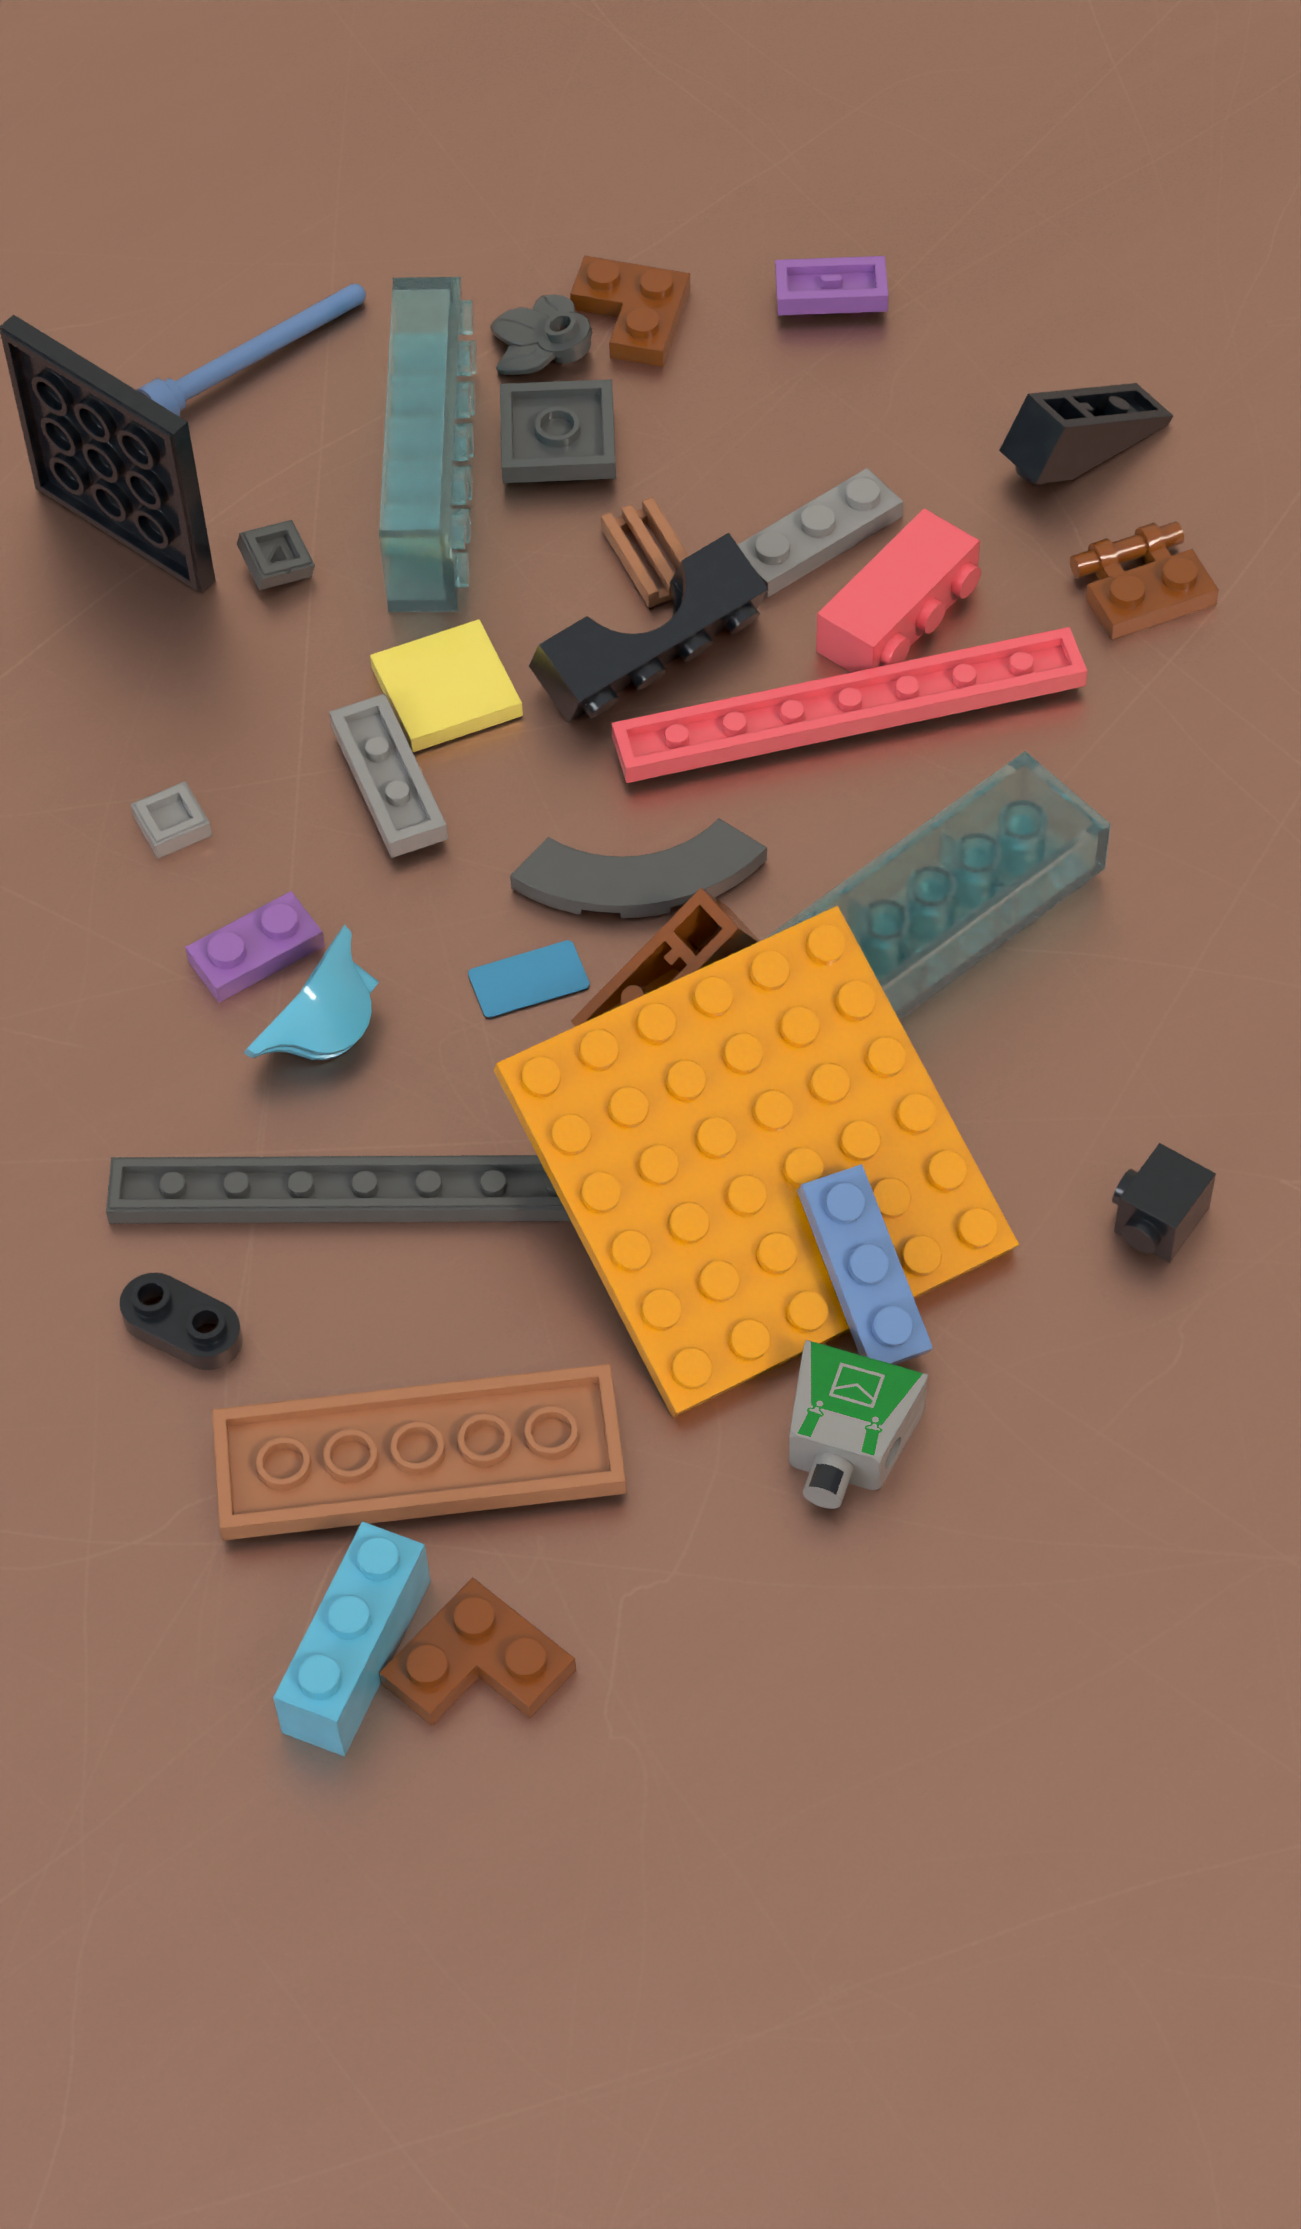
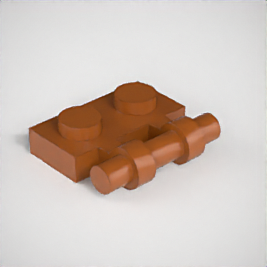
[1070,521,1219,640]

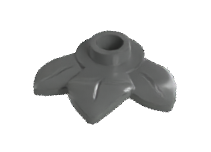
[490,294,592,375]

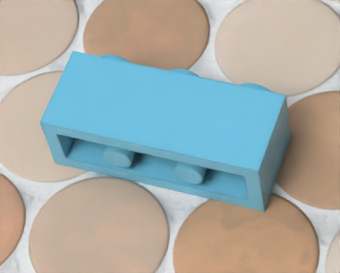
[273,1521,431,1757]

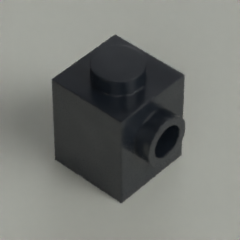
[1112,1143,1216,1262]

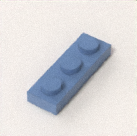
[797,1164,933,1365]

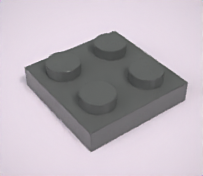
[500,379,616,483]

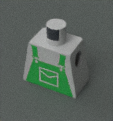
[789,1340,928,1509]

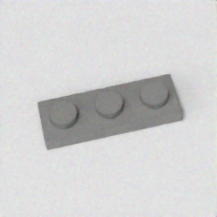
[738,468,903,598]
[329,694,448,858]

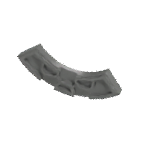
[510,818,767,919]

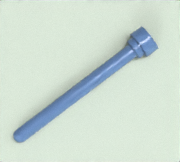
[137,284,366,417]

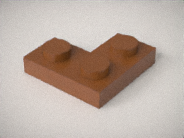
[570,255,690,367]
[379,1577,576,1726]

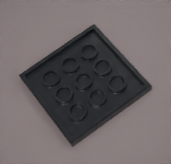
[0,315,216,593]

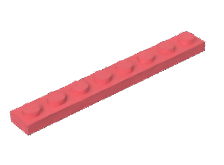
[612,627,1087,783]

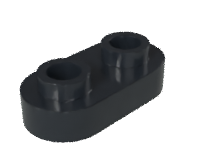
[120,1273,243,1370]

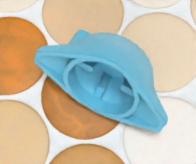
[244,925,379,1060]

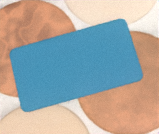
[468,940,590,1017]

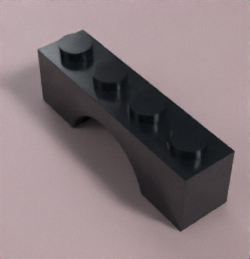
[529,533,769,723]

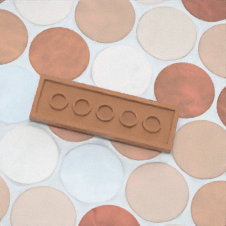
[212,1364,627,1541]

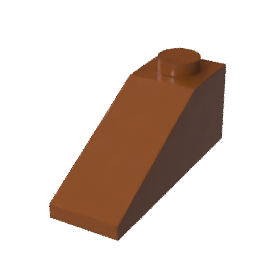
[571,888,760,1027]

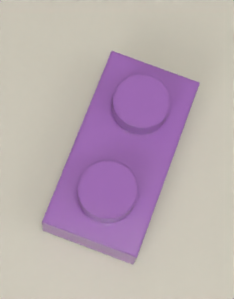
[775,256,888,315]
[185,891,325,1003]

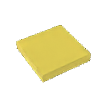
[370,619,523,752]

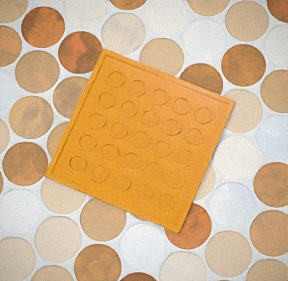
[493,905,1019,1418]

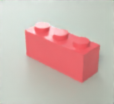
[816,508,981,672]

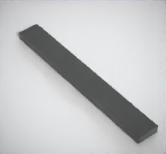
[106,1155,571,1224]

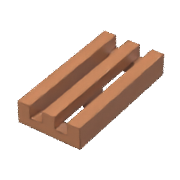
[601,497,689,608]

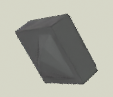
[237,520,315,590]

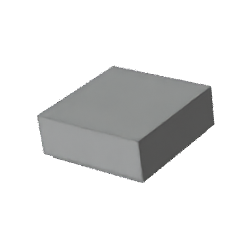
[131,781,212,859]

